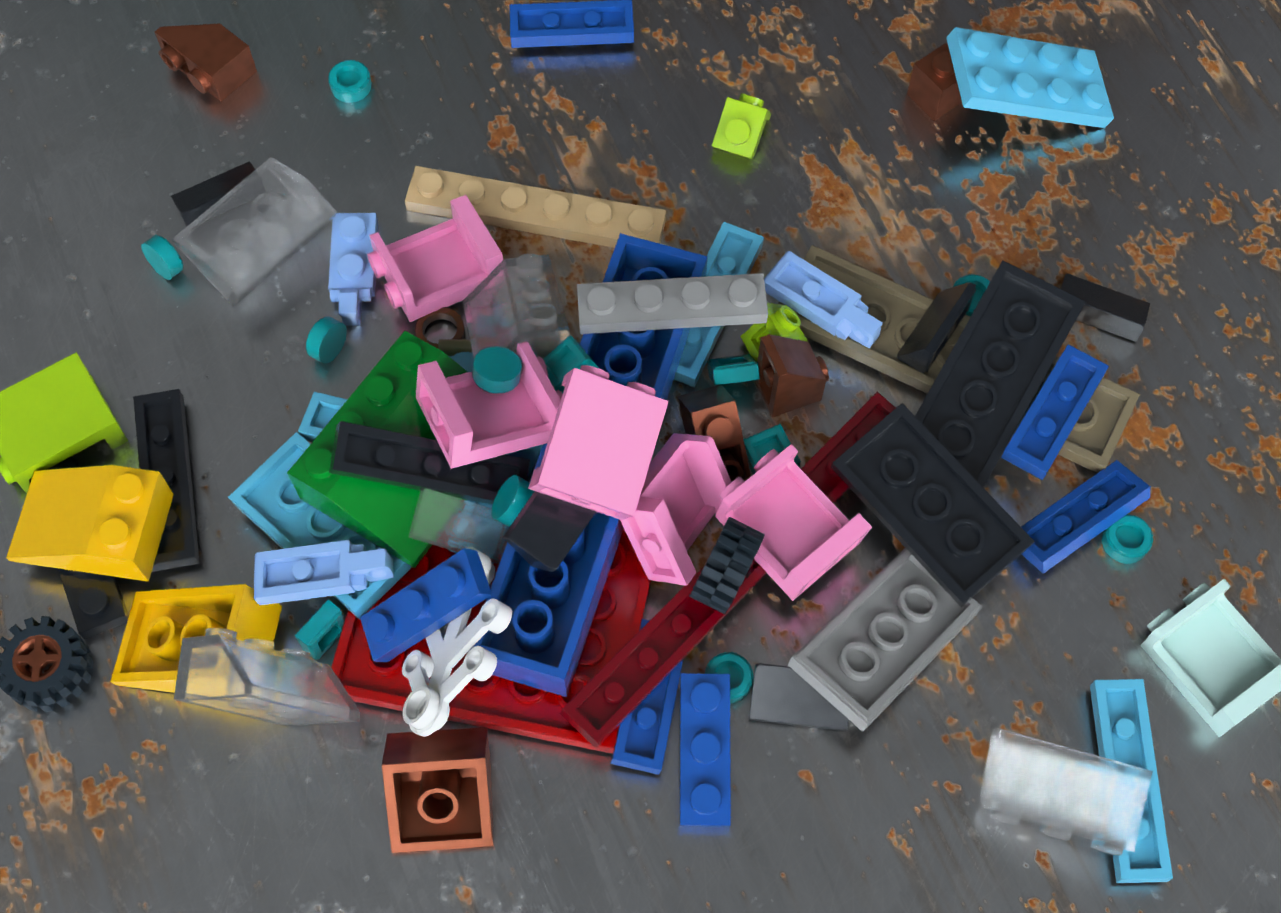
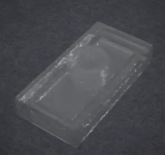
[409,488,509,564]

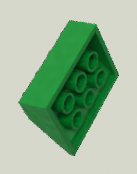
[287,330,468,568]

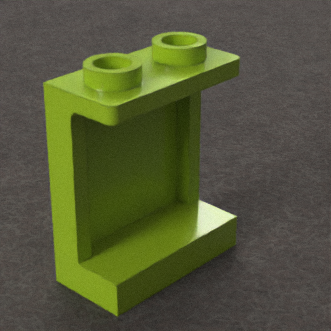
[0,352,128,494]

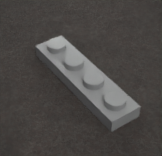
[577,273,768,334]

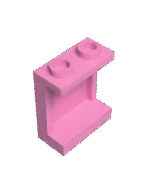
[367,195,507,322]
[416,341,563,469]
[528,365,669,520]
[620,433,731,586]
[715,444,872,601]

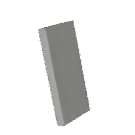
[788,548,982,732]

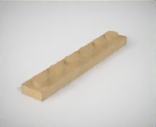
[405,166,666,248]

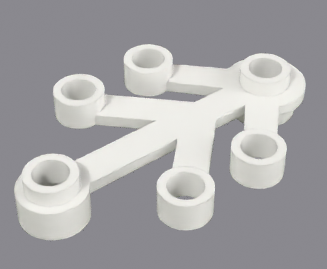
[402,547,512,737]

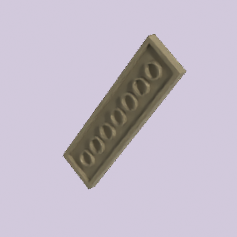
[778,245,1140,473]

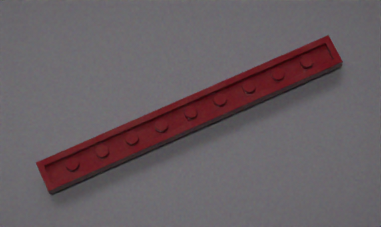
[560,391,896,749]

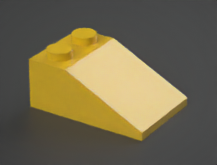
[6,465,174,582]
[110,584,282,699]

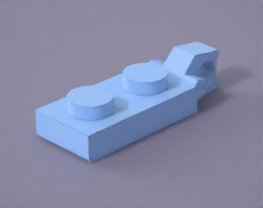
[328,213,378,326]
[764,251,882,349]
[254,540,394,605]

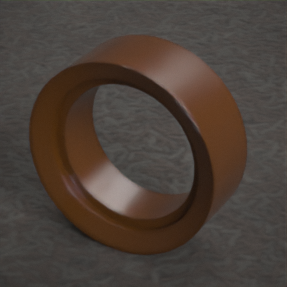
[415,307,466,348]

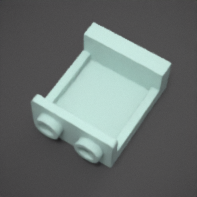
[1140,579,1281,738]

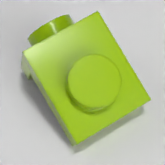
[712,93,771,160]
[740,302,808,362]

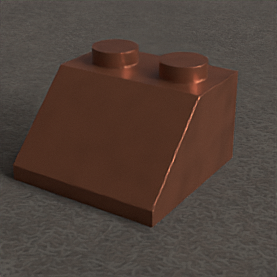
[382,727,493,853]

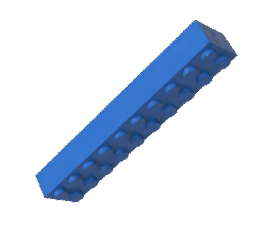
[468,233,708,697]

